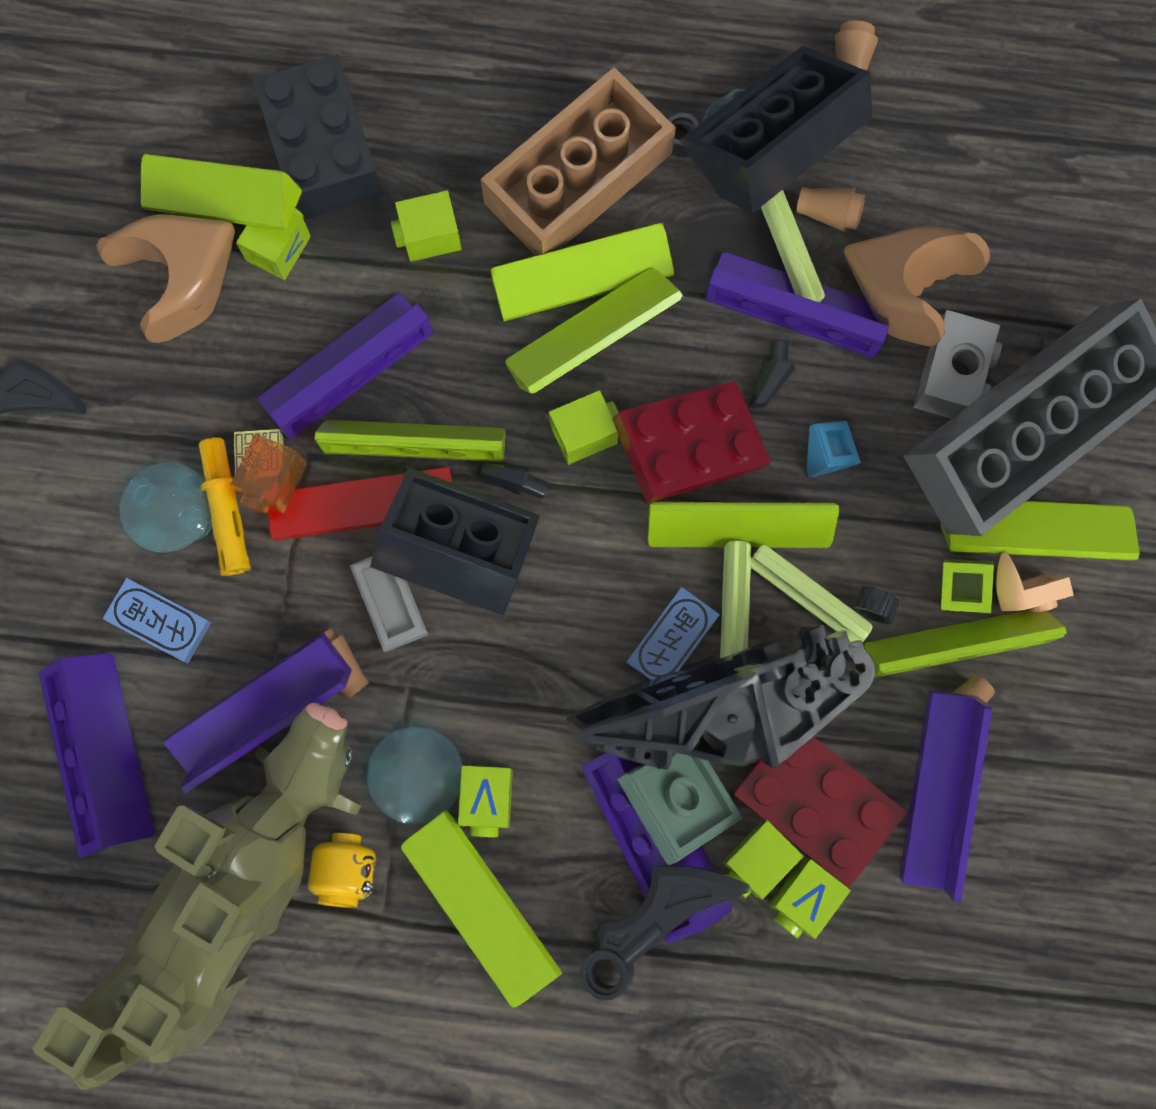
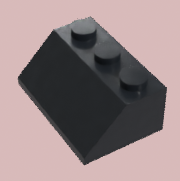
[370,467,540,616]

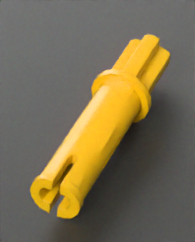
[199,437,251,576]

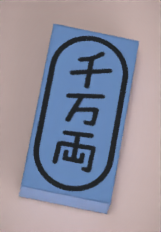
[103,578,212,663]
[626,587,720,680]

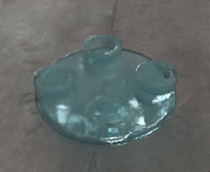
[120,462,211,553]
[367,727,462,824]

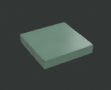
[617,753,743,866]

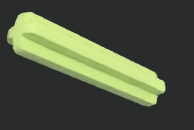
[761,190,825,303]
[720,541,751,658]
[751,545,873,642]

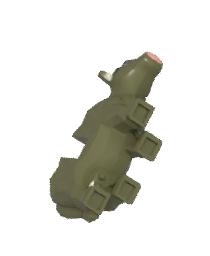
[32,703,362,1090]

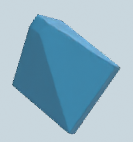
[806,421,861,477]

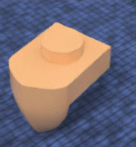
[996,552,1073,612]

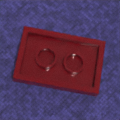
[612,381,771,504]
[732,736,907,889]

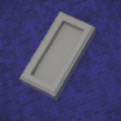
[350,556,429,653]

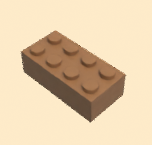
[481,67,676,256]

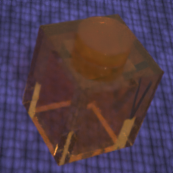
[230,434,307,514]

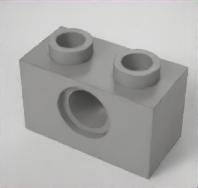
[913,310,1002,419]

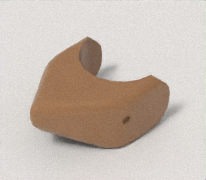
[96,214,235,343]
[844,226,990,346]

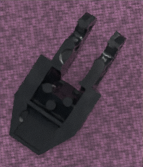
[566,625,875,770]

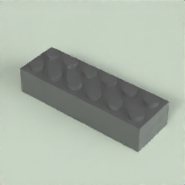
[903,298,1156,536]

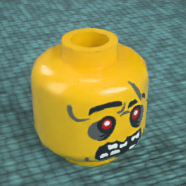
[308,833,376,908]

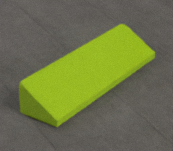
[141,154,302,231]
[490,223,674,321]
[505,268,682,394]
[315,420,505,462]
[941,501,1140,560]
[647,502,839,548]
[863,610,1067,678]
[401,810,562,1008]

